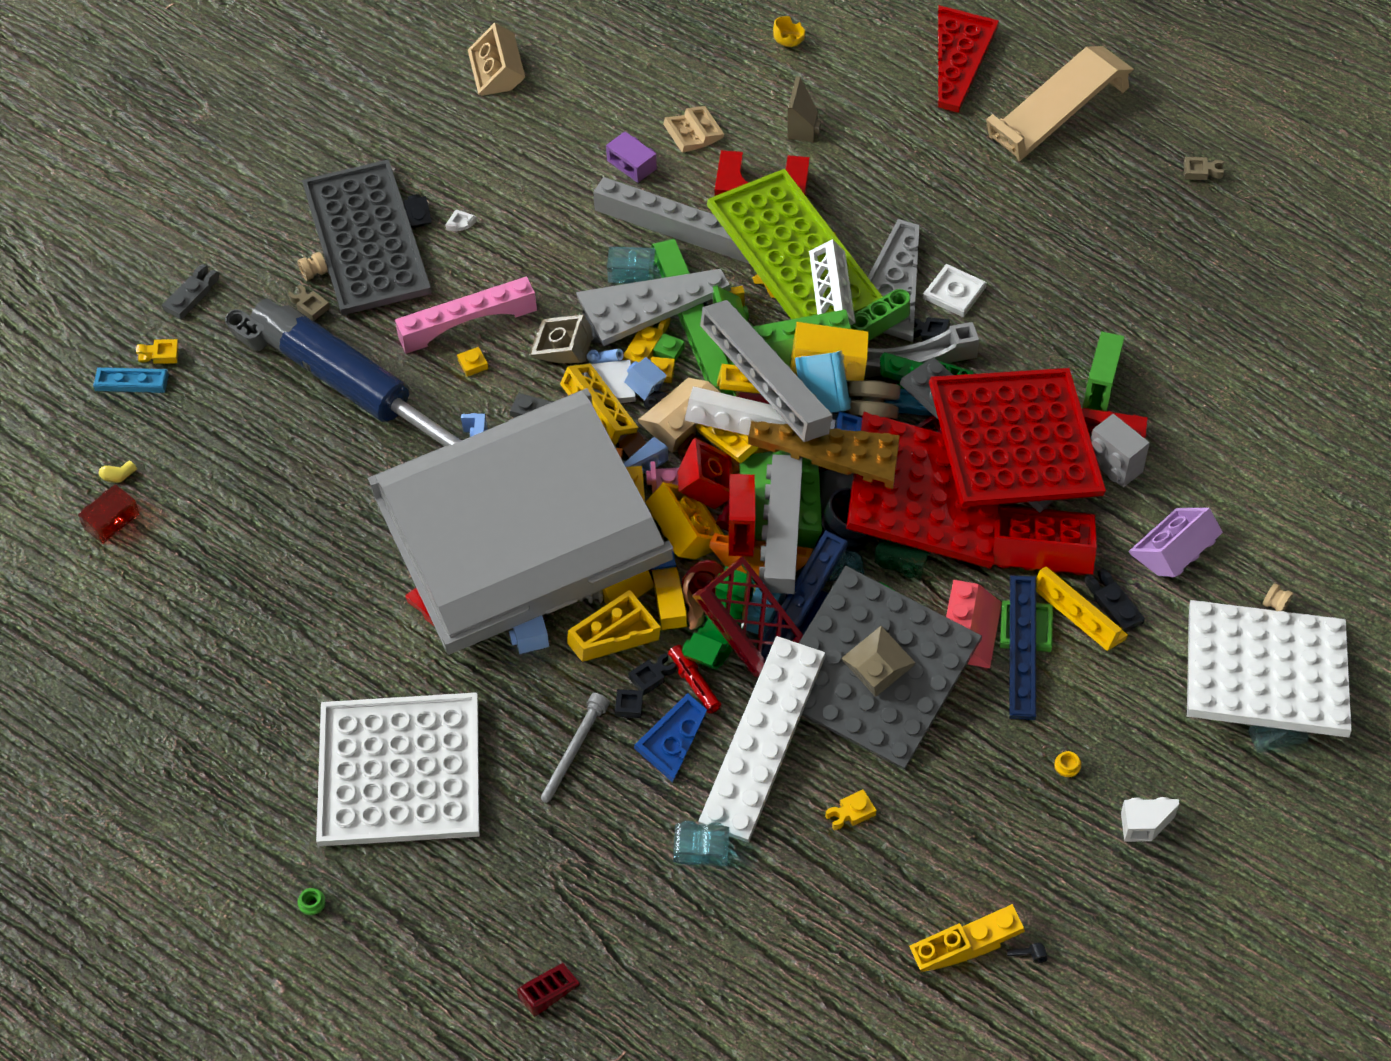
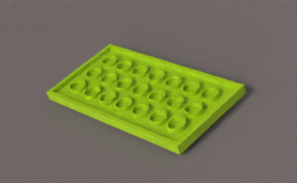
[707,169,883,319]

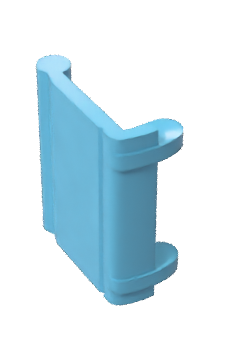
[795,350,851,412]

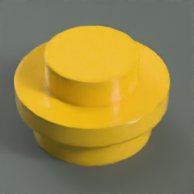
[1054,751,1081,777]

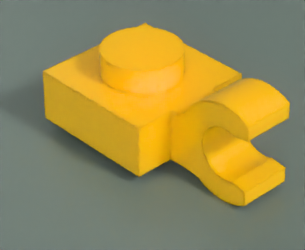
[136,339,179,364]

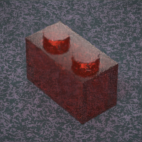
[78,484,140,544]

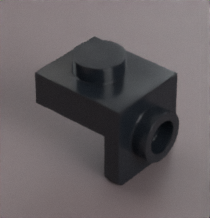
[404,194,432,228]

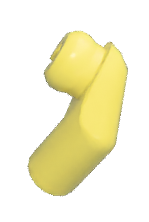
[99,460,137,483]

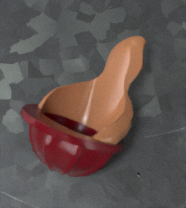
[682,560,724,630]

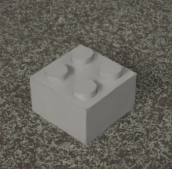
[1091,414,1150,488]

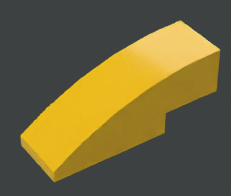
[652,567,687,630]

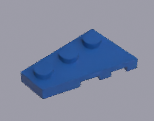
[634,693,707,783]

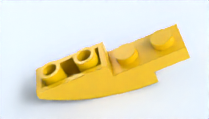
[909,904,1025,972]

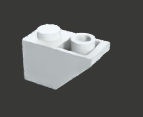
[1121,797,1179,842]

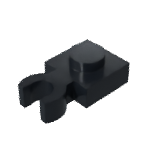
[913,317,951,341]
[628,653,676,696]

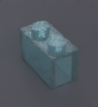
[607,247,656,283]

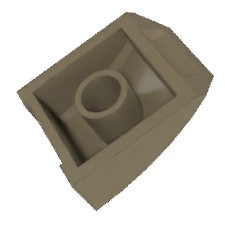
[529,315,593,363]

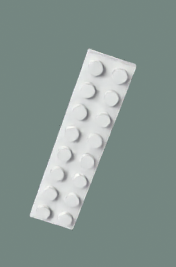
[698,636,825,843]

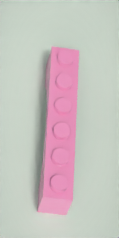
[395,276,537,354]

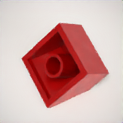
[677,438,733,509]

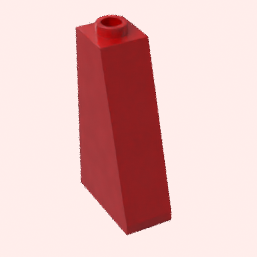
[728,474,755,557]

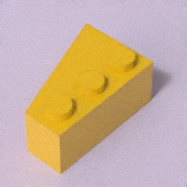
[567,590,661,662]

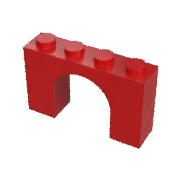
[714,150,810,196]

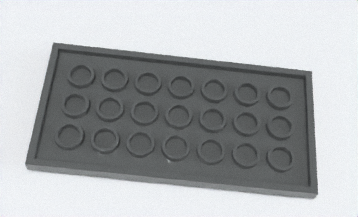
[302,159,432,316]

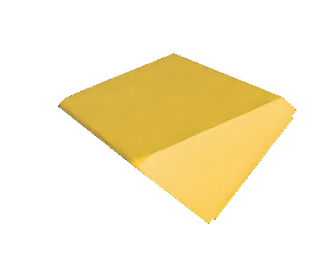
[603,570,654,604]

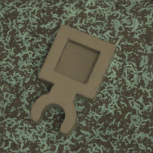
[1184,157,1224,180]
[288,285,330,321]

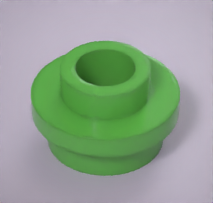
[298,888,326,915]

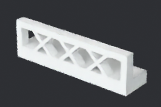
[809,239,855,326]

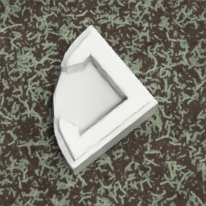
[446,210,477,231]

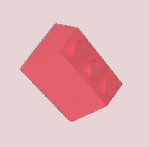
[946,580,1002,668]

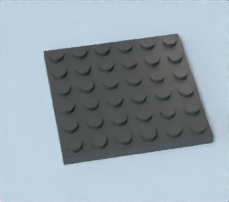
[799,566,982,771]

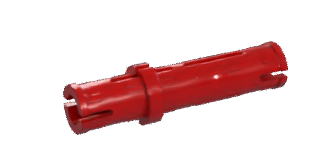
[668,645,722,714]

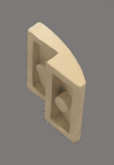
[663,106,724,153]

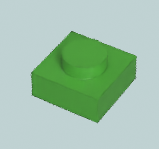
[653,333,685,362]

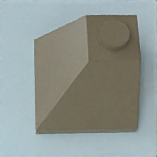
[787,76,821,142]
[841,626,915,697]

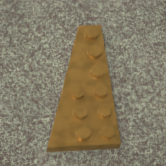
[748,421,900,489]

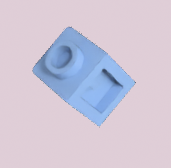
[461,413,488,437]

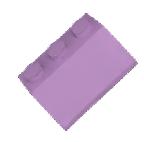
[1129,508,1223,577]

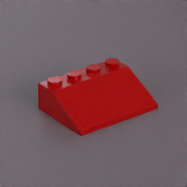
[993,505,1097,575]

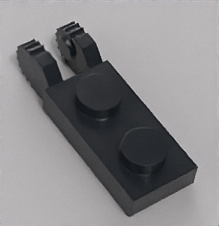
[1084,568,1145,632]

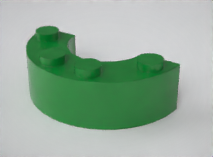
[682,566,755,669]

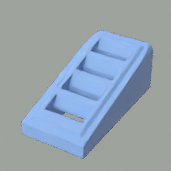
[624,437,668,474]

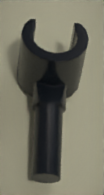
[1007,943,1048,964]

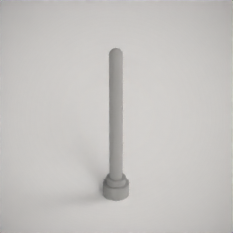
[541,693,610,803]

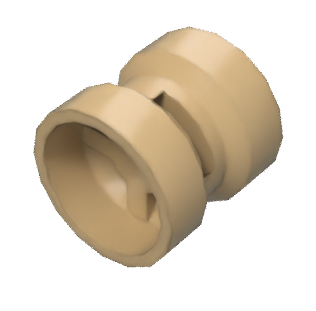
[297,252,328,281]

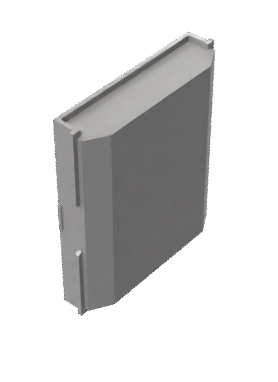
[368,388,674,655]

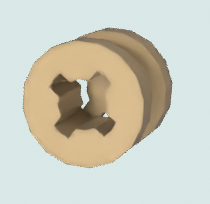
[1263,583,1294,611]

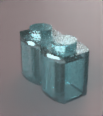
[673,821,729,866]

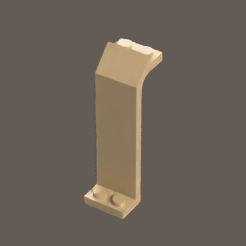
[986,46,1134,161]

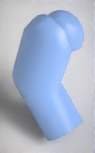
[587,349,623,364]

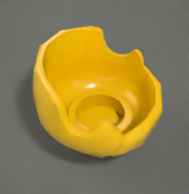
[773,16,806,47]

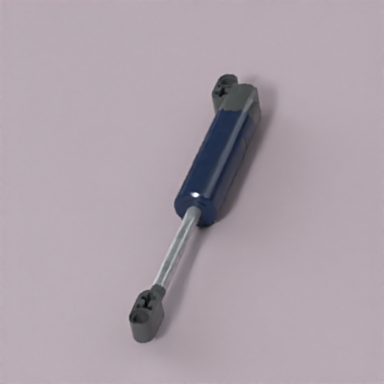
[225,298,462,446]

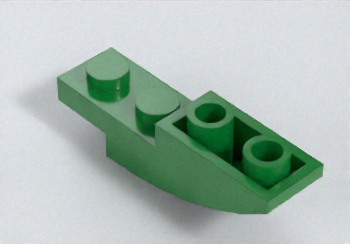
[880,352,973,389]

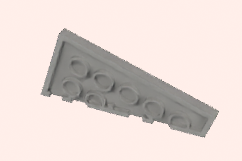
[868,219,919,342]
[576,269,731,346]

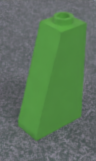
[1082,331,1125,412]

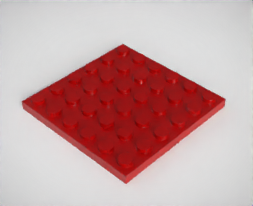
[929,368,1106,507]
[846,412,999,568]

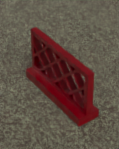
[692,557,803,677]

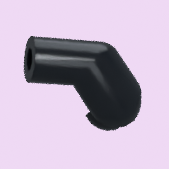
[644,391,670,410]

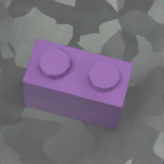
[606,132,657,183]

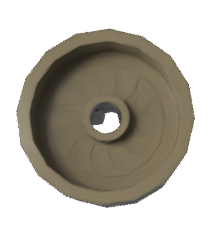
[846,380,901,420]

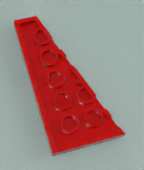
[938,5,999,113]

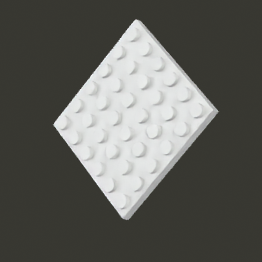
[1187,600,1351,737]
[316,693,480,847]

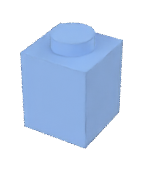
[624,357,667,400]
[509,615,549,654]

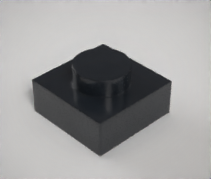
[615,689,643,718]

